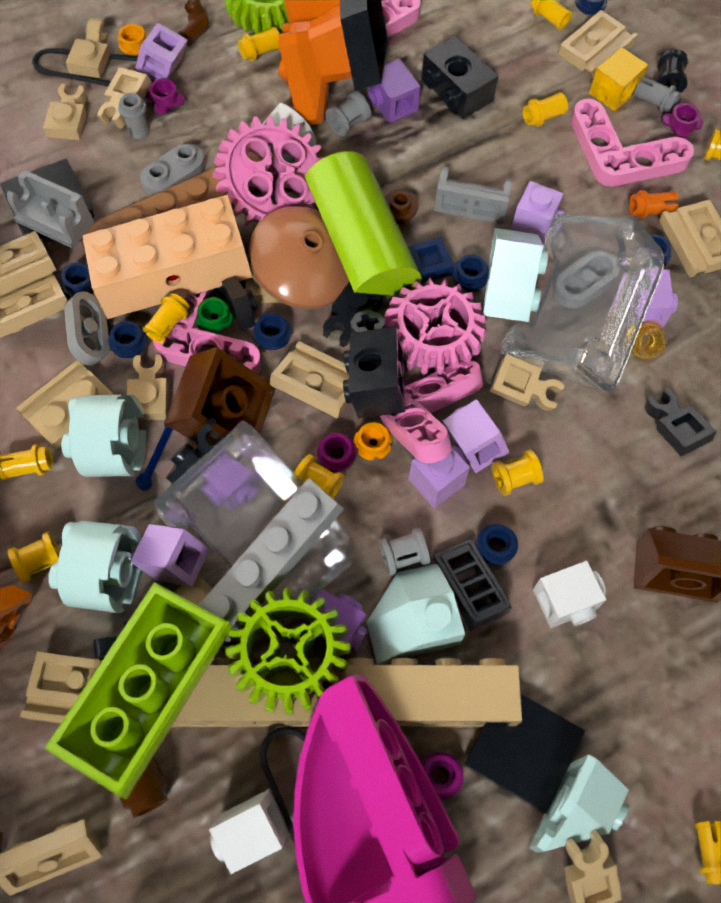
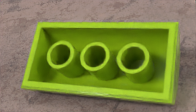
[304,151,422,296]
[44,582,233,799]

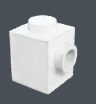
[533,561,606,628]
[209,789,289,874]

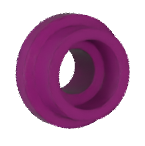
[317,433,356,473]
[421,752,464,800]

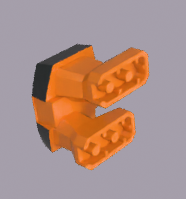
[278,0,388,125]

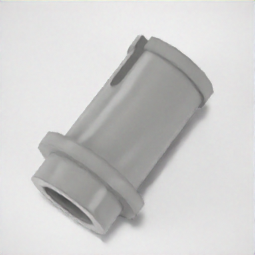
[634,76,681,112]
[118,93,150,139]

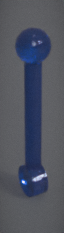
[135,418,174,491]

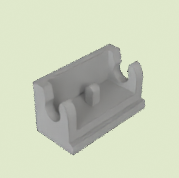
[434,166,513,224]
[7,170,95,249]

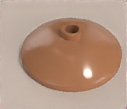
[248,206,349,309]

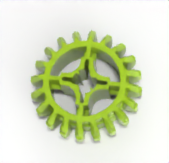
[224,0,289,34]
[225,587,350,715]

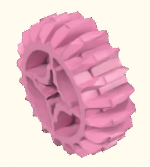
[384,278,486,377]

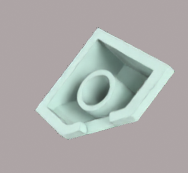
[366,563,465,665]
[528,754,629,853]

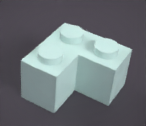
[483,228,548,322]

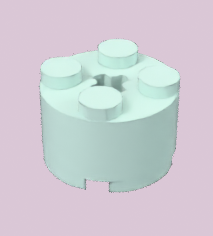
[62,394,147,477]
[49,521,142,613]

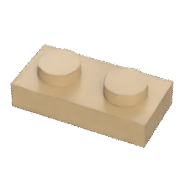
[0,819,102,896]

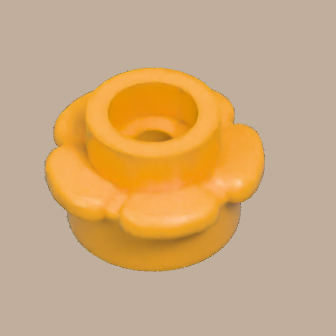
[118,24,148,56]
[353,422,392,460]

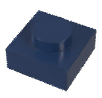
[408,237,454,283]

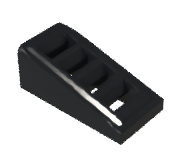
[433,538,512,632]

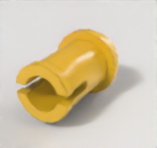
[531,0,573,31]
[238,27,279,62]
[522,92,568,127]
[143,293,189,344]
[0,444,53,480]
[695,821,721,885]

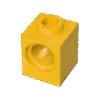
[589,47,648,111]

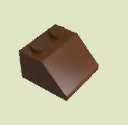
[164,347,275,455]
[633,526,721,603]

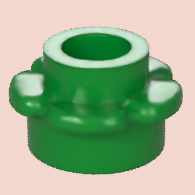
[196,297,233,334]

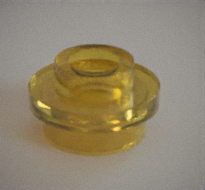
[628,321,667,360]

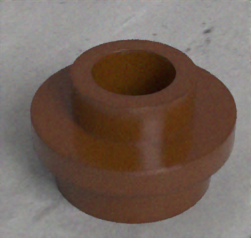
[385,190,418,224]

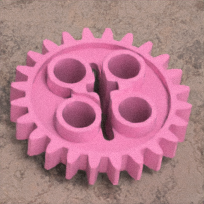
[213,116,323,227]

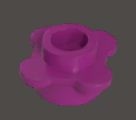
[145,78,185,114]
[662,103,704,139]

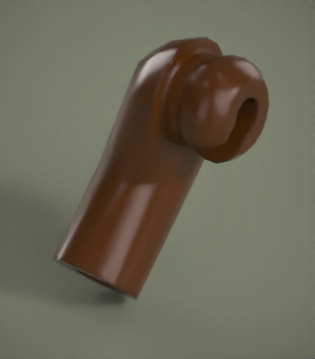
[179,0,210,46]

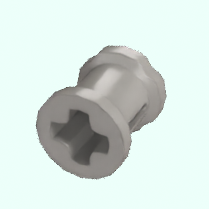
[325,91,371,137]
[379,527,430,576]

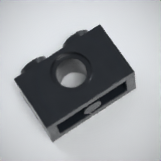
[421,35,498,119]
[343,326,405,419]

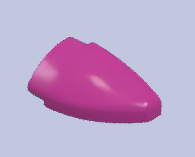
[293,674,477,903]

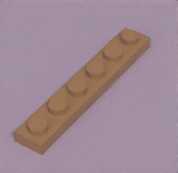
[80,148,277,249]

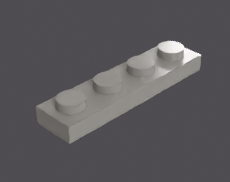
[198,478,344,642]

